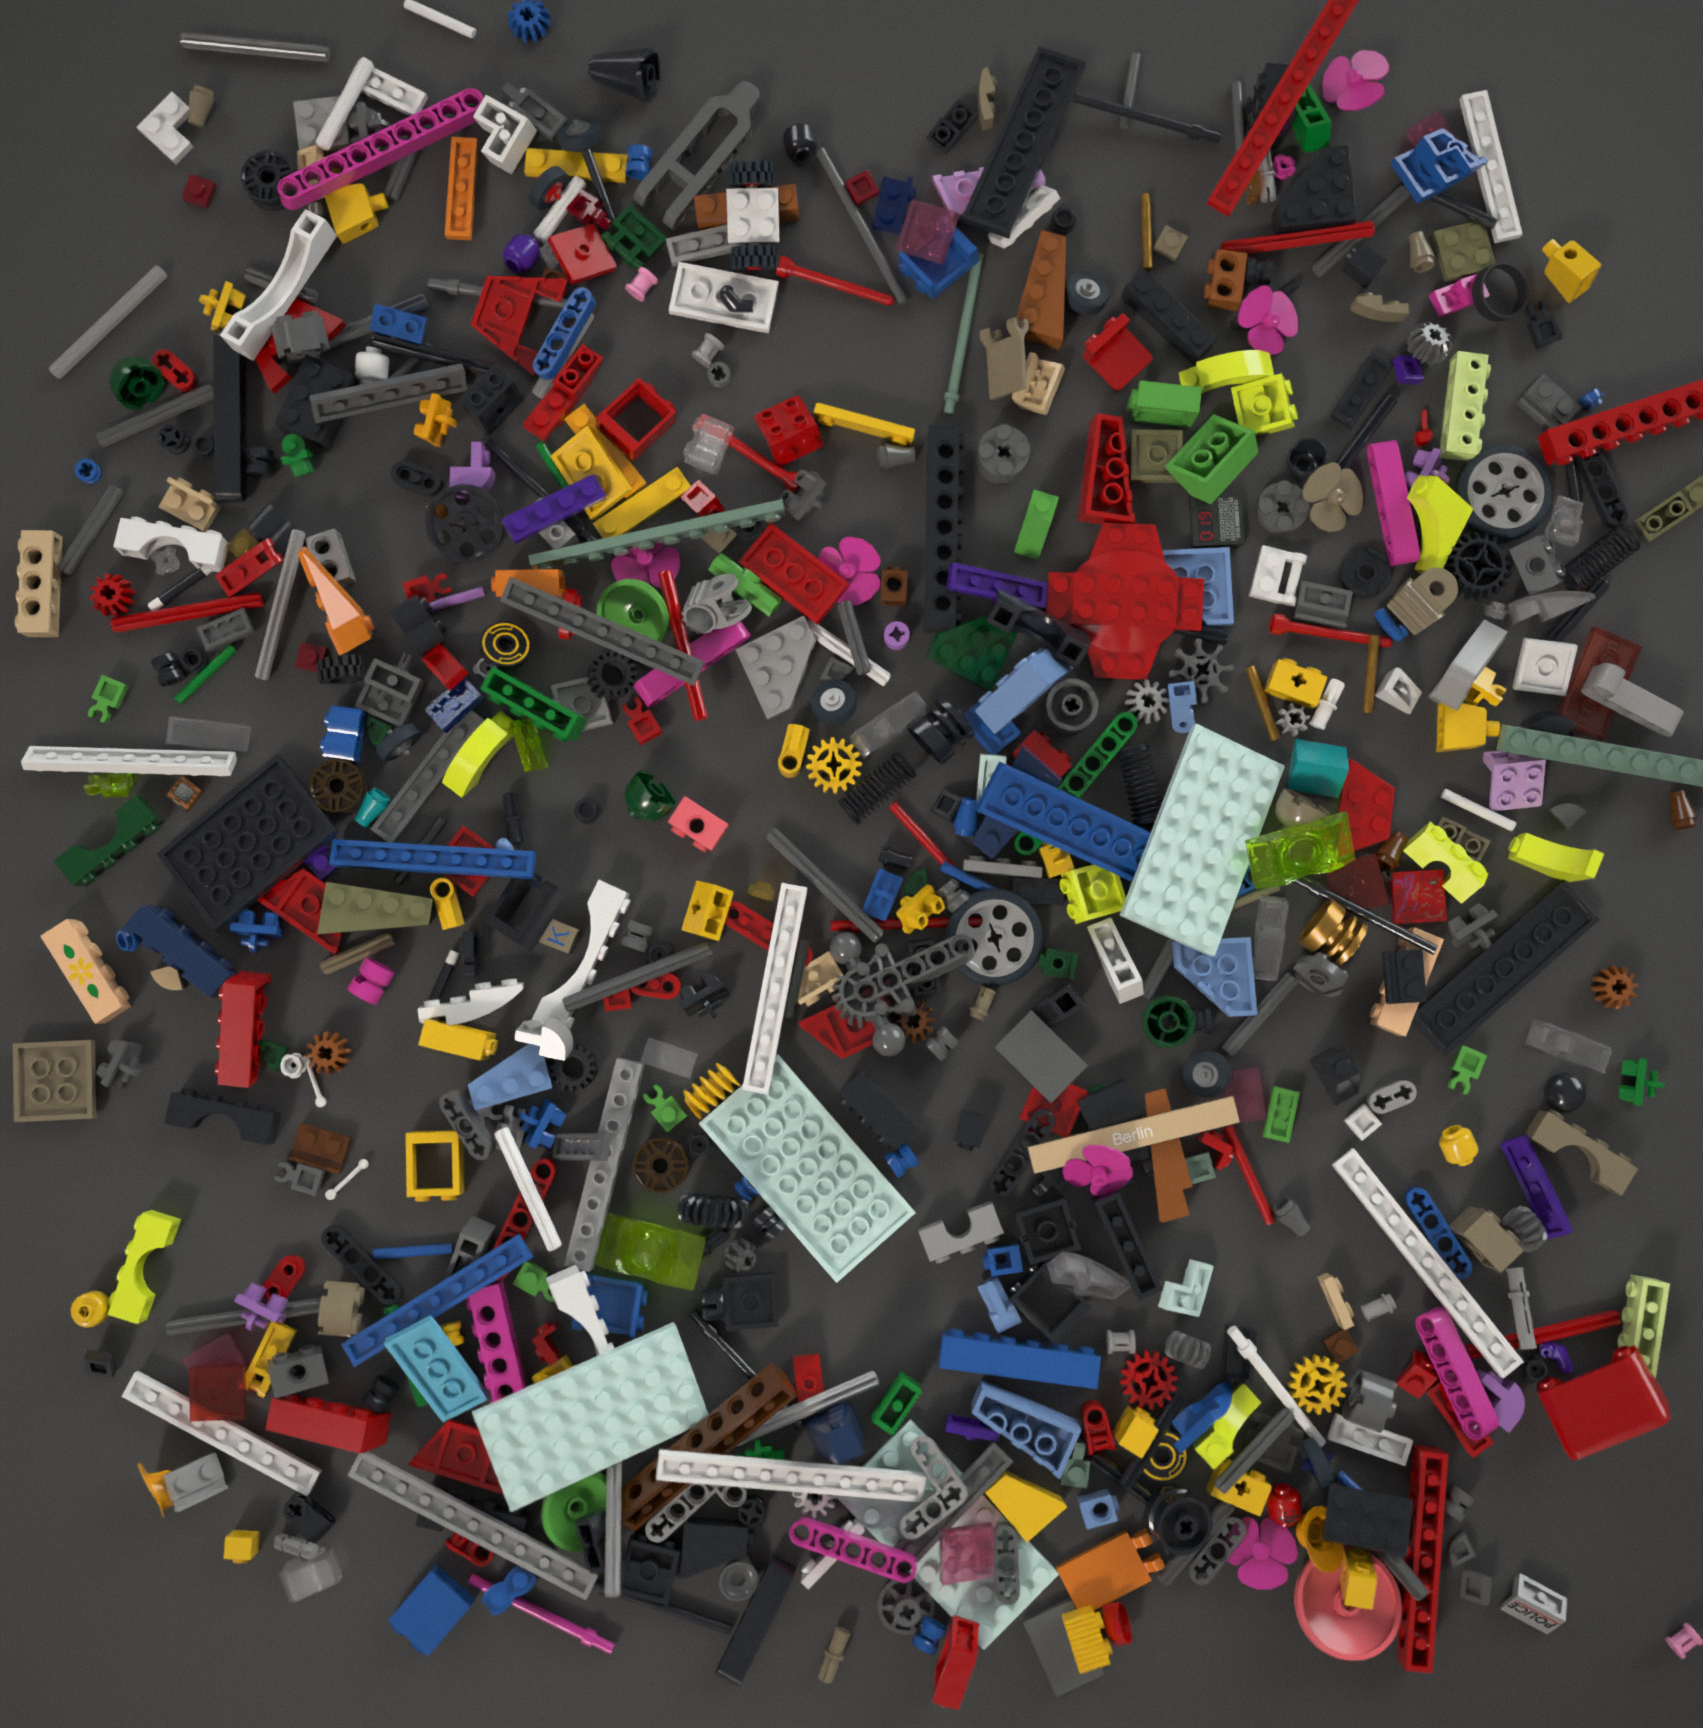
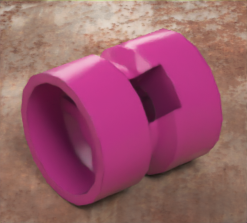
[347,957,395,1005]

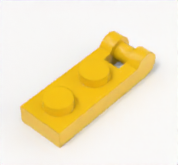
[240,1321,298,1399]

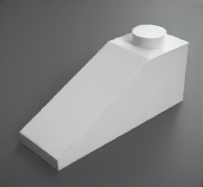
[1087,917,1144,1004]

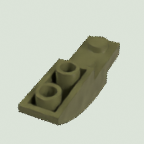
[1634,475,1703,542]

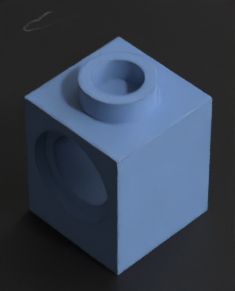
[1077,1488,1120,1529]

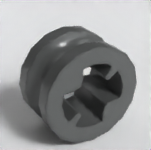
[707,362,731,388]

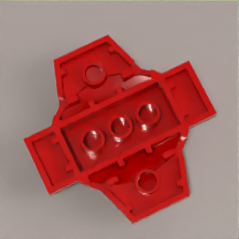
[1046,523,1204,680]

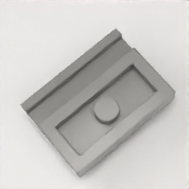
[162,1452,229,1512]

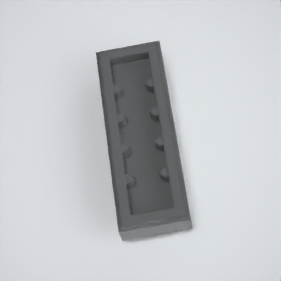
[552,1133,611,1161]

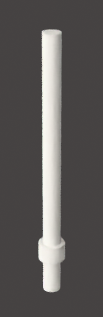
[1227,1326,1326,1447]

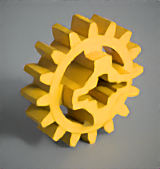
[806,737,862,794]
[1287,1354,1347,1415]

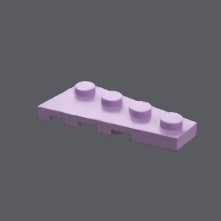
[932,167,1045,223]

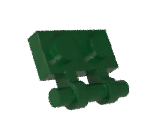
[601,204,667,271]

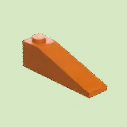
[298,547,374,655]

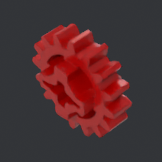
[1119,1349,1178,1410]

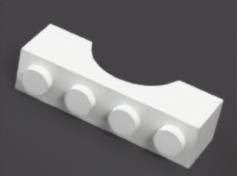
[113,517,229,572]

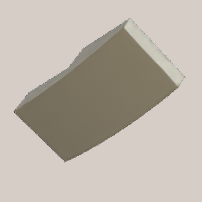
[978,67,998,131]
[1350,292,1409,322]
[1438,817,1491,863]

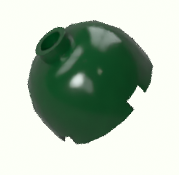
[109,356,165,410]
[624,770,676,821]
[1141,996,1195,1048]

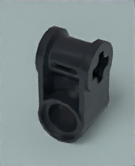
[283,1492,336,1544]

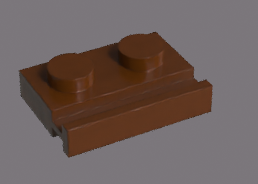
[289,1122,352,1174]

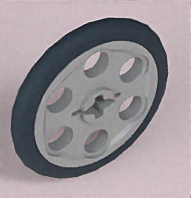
[1456,445,1552,540]
[945,889,1044,986]

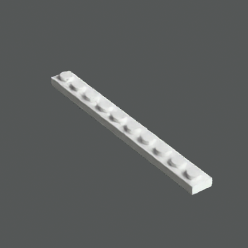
[1331,1148,1523,1378]
[656,1450,926,1502]

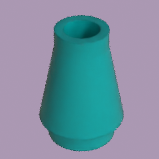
[354,788,390,827]

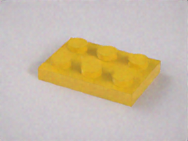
[551,425,632,520]

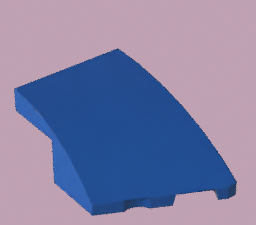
[1390,128,1488,204]
[1171,1382,1232,1453]

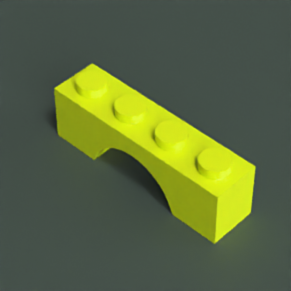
[108,1210,181,1324]

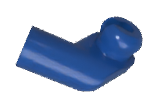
[1374,608,1409,641]

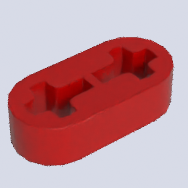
[152,349,198,392]

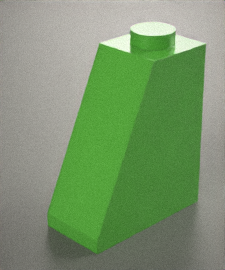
[1014,490,1059,561]

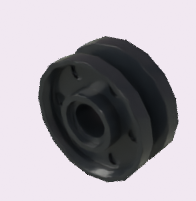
[241,150,297,211]

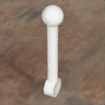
[302,1055,327,1107]
[325,1159,369,1200]

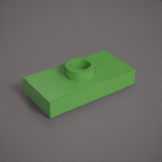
[1262,1086,1300,1143]

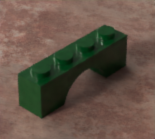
[54,795,164,887]

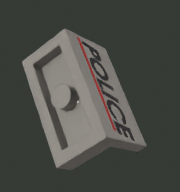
[1500,1573,1567,1634]

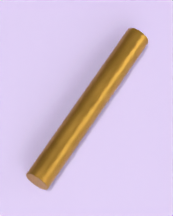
[1140,193,1153,271]
[1362,635,1380,713]
[1245,665,1281,741]

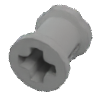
[691,333,724,368]
[1106,1330,1135,1354]

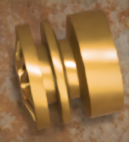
[1297,899,1368,967]

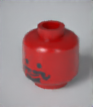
[1267,1483,1303,1527]

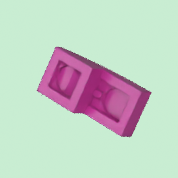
[1429,274,1490,318]

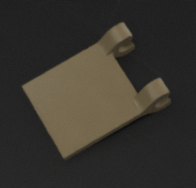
[980,317,1029,400]

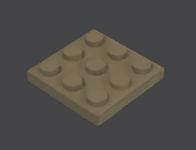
[13,1040,97,1122]

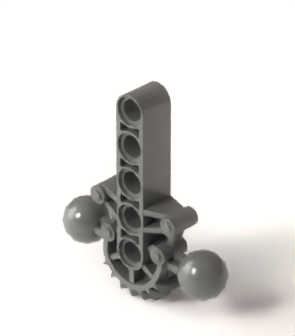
[830,932,975,1057]

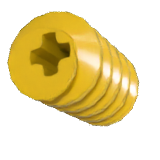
[683,1063,741,1119]

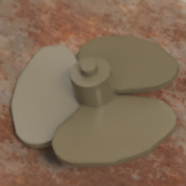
[1302,462,1363,532]

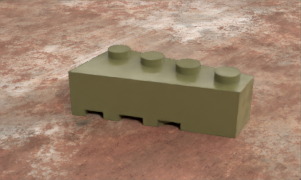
[317,882,434,934]

